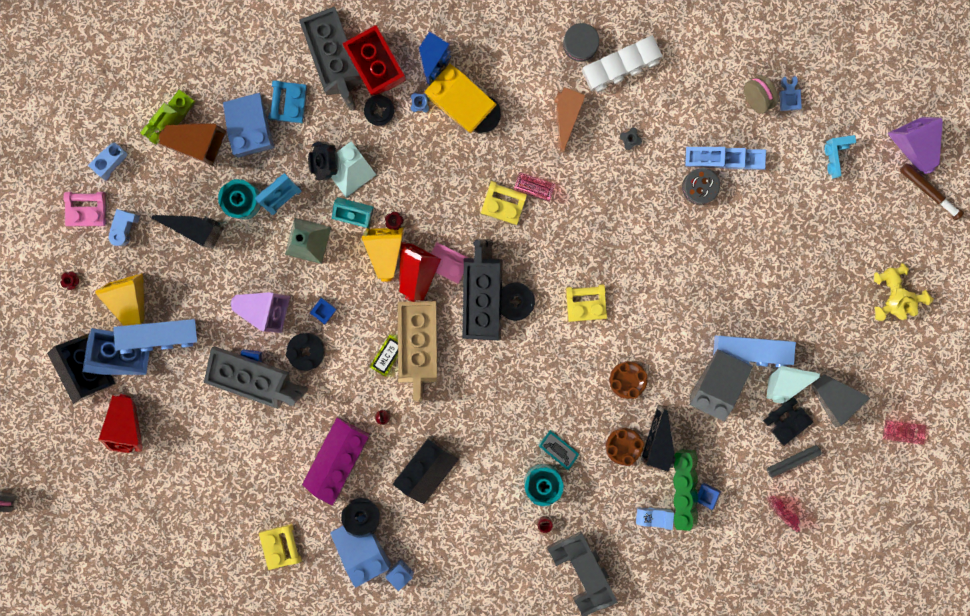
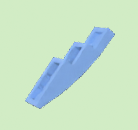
[685,147,766,170]

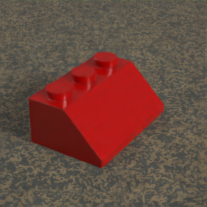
[342,25,406,95]

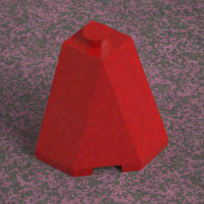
[399,242,441,302]
[98,394,143,453]

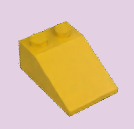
[424,64,496,134]

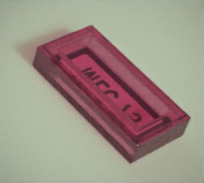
[513,172,555,202]

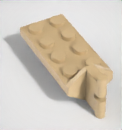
[398,301,437,402]

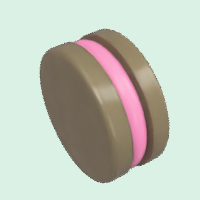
[744,75,779,114]

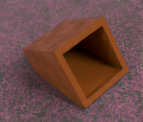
[159,123,226,166]

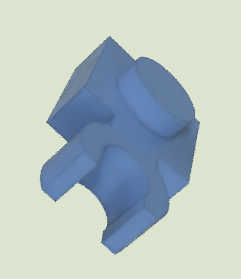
[779,76,802,111]

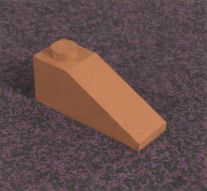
[554,87,586,152]

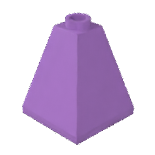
[888,117,943,174]

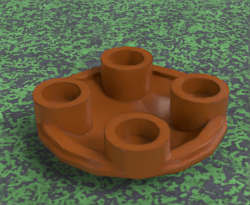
[609,361,648,399]
[606,428,644,466]

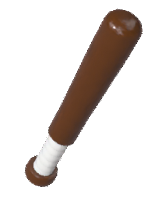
[900,163,964,220]

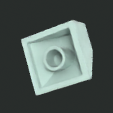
[331,142,376,198]
[767,366,820,403]

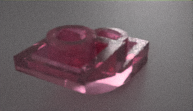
[766,495,801,532]

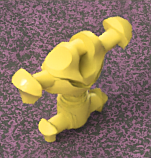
[874,263,934,321]

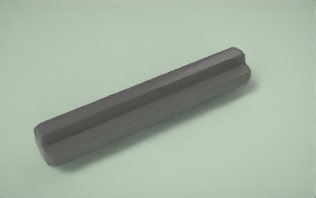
[767,445,822,478]

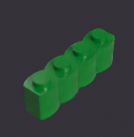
[673,449,698,531]

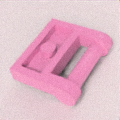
[63,192,106,226]

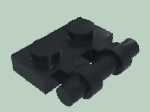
[763,397,814,446]

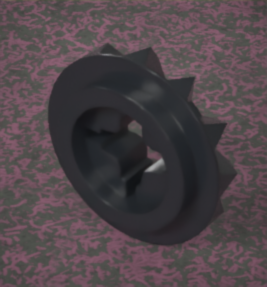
[364,95,394,126]

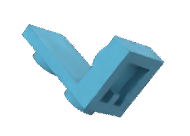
[824,135,856,179]

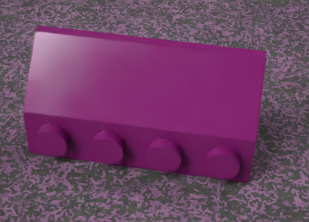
[302,417,371,506]

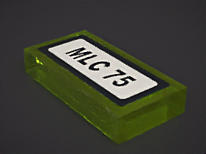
[369,334,398,377]

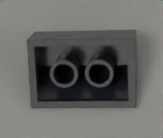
[47,333,116,404]
[392,436,459,504]

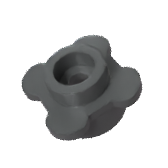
[620,128,642,150]

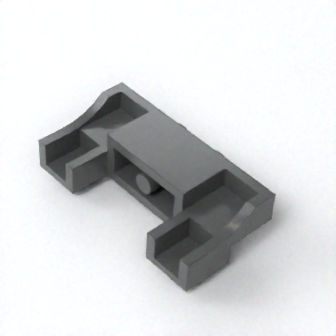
[547,531,618,616]

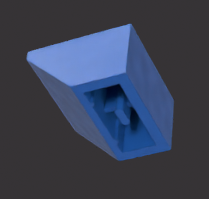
[419,31,452,85]

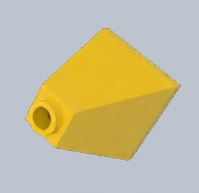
[362,227,404,282]
[95,273,145,326]

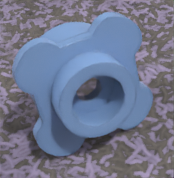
[410,93,429,112]

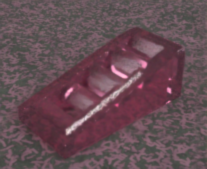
[883,420,926,445]

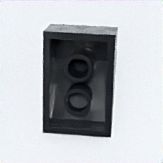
[151,215,224,249]
[641,405,676,472]

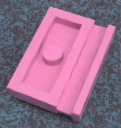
[431,242,468,284]

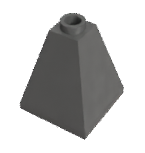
[811,374,870,427]

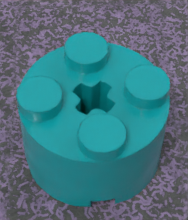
[218,179,261,220]
[524,464,564,506]

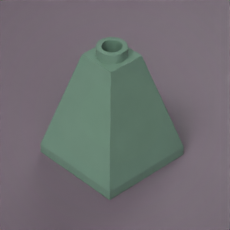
[285,218,331,264]

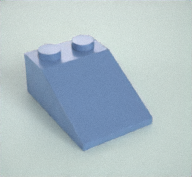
[223,93,275,158]
[82,328,150,375]
[330,515,391,588]

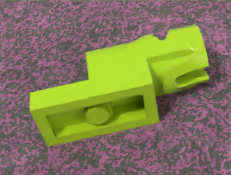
[140,90,195,145]

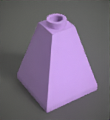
[231,292,290,333]

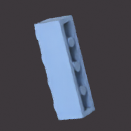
[113,319,197,354]
[713,335,796,368]

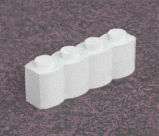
[582,35,663,92]

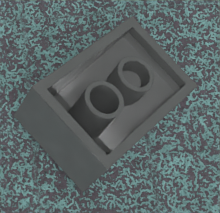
[690,349,753,422]

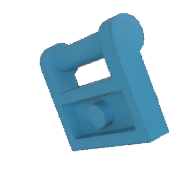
[268,81,307,124]
[255,173,302,215]

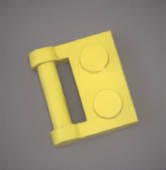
[481,181,527,225]
[566,284,607,322]
[259,524,302,570]

